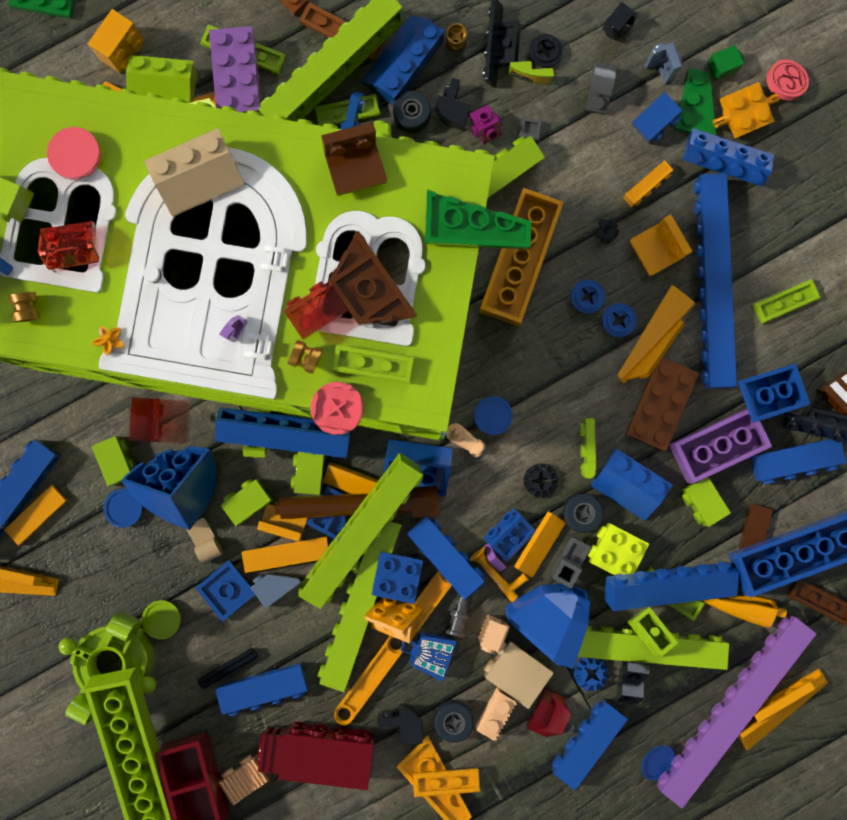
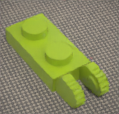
[579,418,596,479]

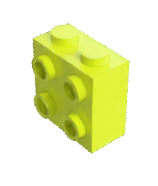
[587,523,649,575]

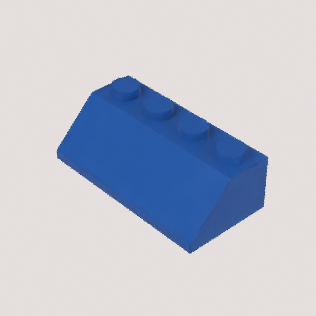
[361,15,444,105]

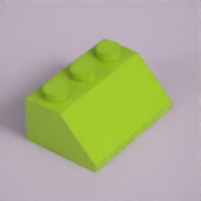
[126,55,198,103]

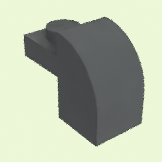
[585,61,616,114]
[551,535,591,589]

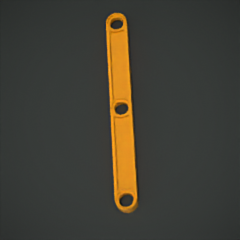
[334,571,451,725]

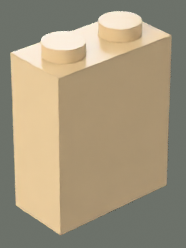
[484,639,554,709]

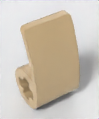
[186,518,223,564]

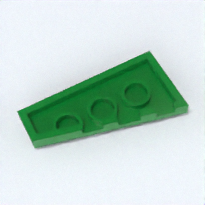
[424,189,531,250]

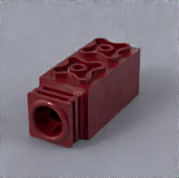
[257,722,375,791]
[155,730,231,820]

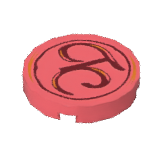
[766,59,809,101]

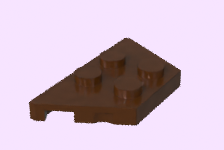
[328,231,417,326]

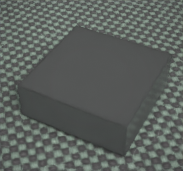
[518,116,543,143]

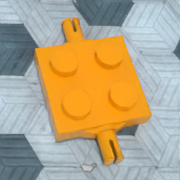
[713,82,780,138]

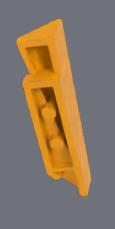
[617,285,695,383]
[0,565,60,596]
[738,668,828,750]

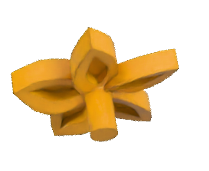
[92,326,125,357]

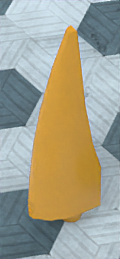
[702,595,787,628]

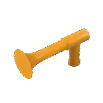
[469,547,529,602]

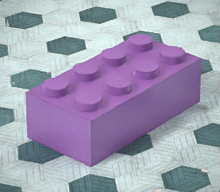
[209,26,263,116]
[669,408,772,483]

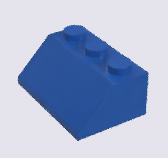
[384,439,453,497]
[590,449,672,521]

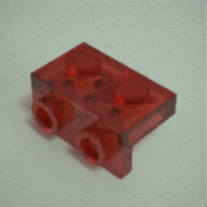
[38,221,99,270]
[284,281,348,340]
[128,397,163,442]

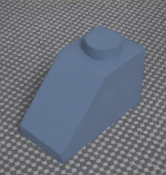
[250,573,303,609]

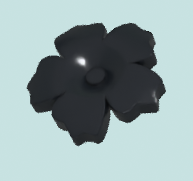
[595,218,619,244]

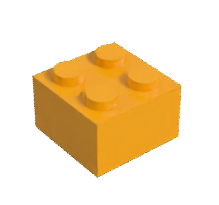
[87,9,144,74]

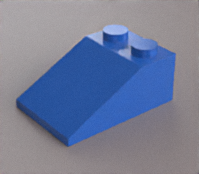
[738,363,810,423]

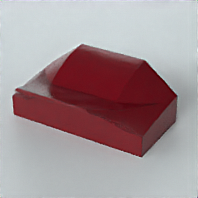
[527,687,572,737]

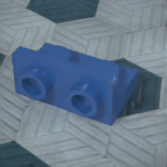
[483,509,536,562]

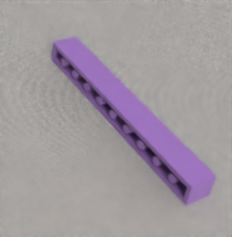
[657,615,816,808]

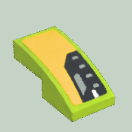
[509,61,554,84]

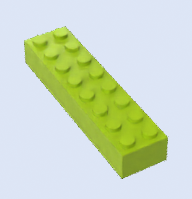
[258,0,405,122]
[84,667,173,820]

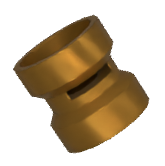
[446,23,467,52]
[8,292,40,322]
[287,340,323,375]

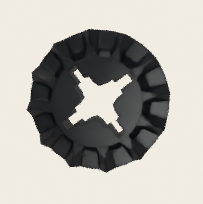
[529,34,563,68]
[524,463,558,498]

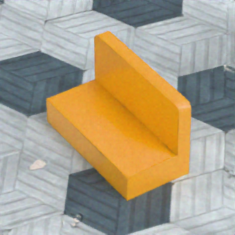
[257,504,308,542]

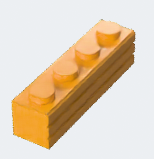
[623,160,673,207]

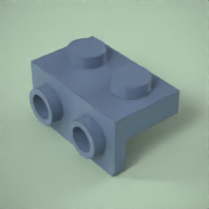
[644,42,683,85]

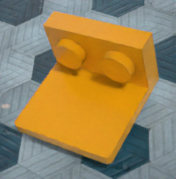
[629,214,692,276]

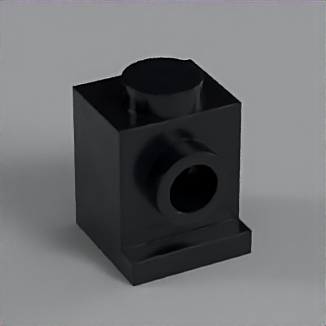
[603,2,638,40]

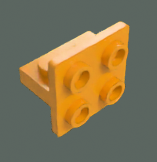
[365,597,423,643]

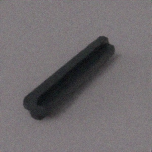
[197,648,258,689]

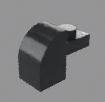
[437,77,471,131]
[617,661,650,704]
[378,704,423,744]

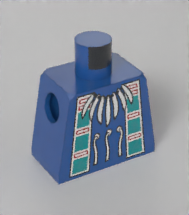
[401,632,456,681]

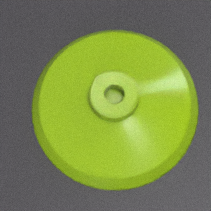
[142,600,181,640]

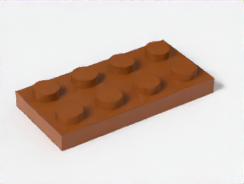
[625,357,699,452]

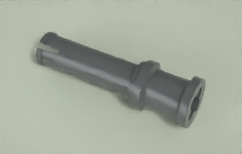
[446,594,471,638]

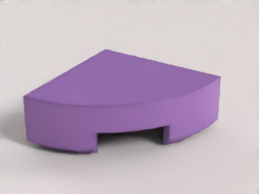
[219,315,248,343]
[483,544,506,572]

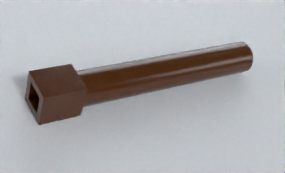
[276,486,439,519]

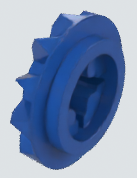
[570,280,605,314]
[602,303,637,337]
[574,658,609,691]

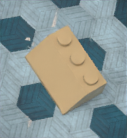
[144,128,245,217]

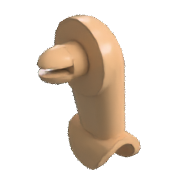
[446,423,486,457]

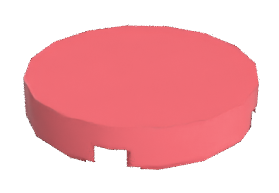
[47,127,102,181]
[311,382,364,435]

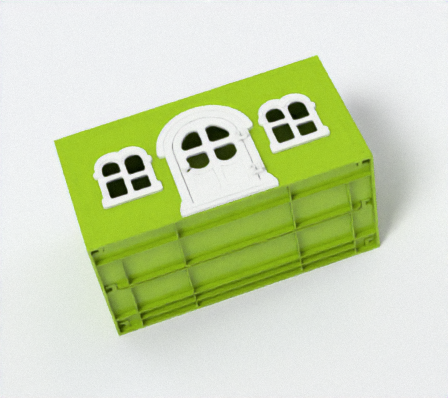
[0,67,495,441]

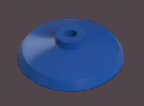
[474,396,513,435]
[103,489,142,528]
[641,746,675,780]

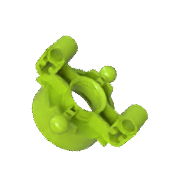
[58,611,156,726]

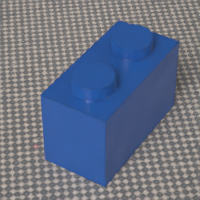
[632,92,682,144]

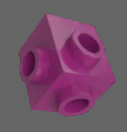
[469,105,503,145]

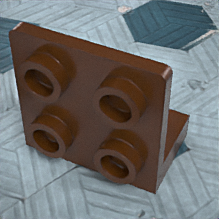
[321,122,387,196]

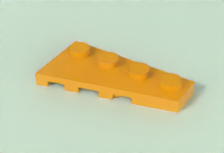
[396,735,472,820]

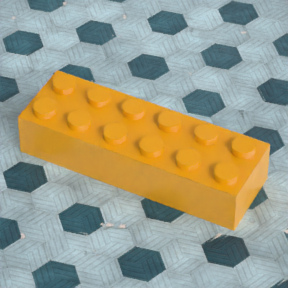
[479,188,564,327]

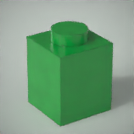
[707,45,744,81]

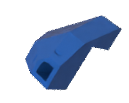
[505,583,590,669]

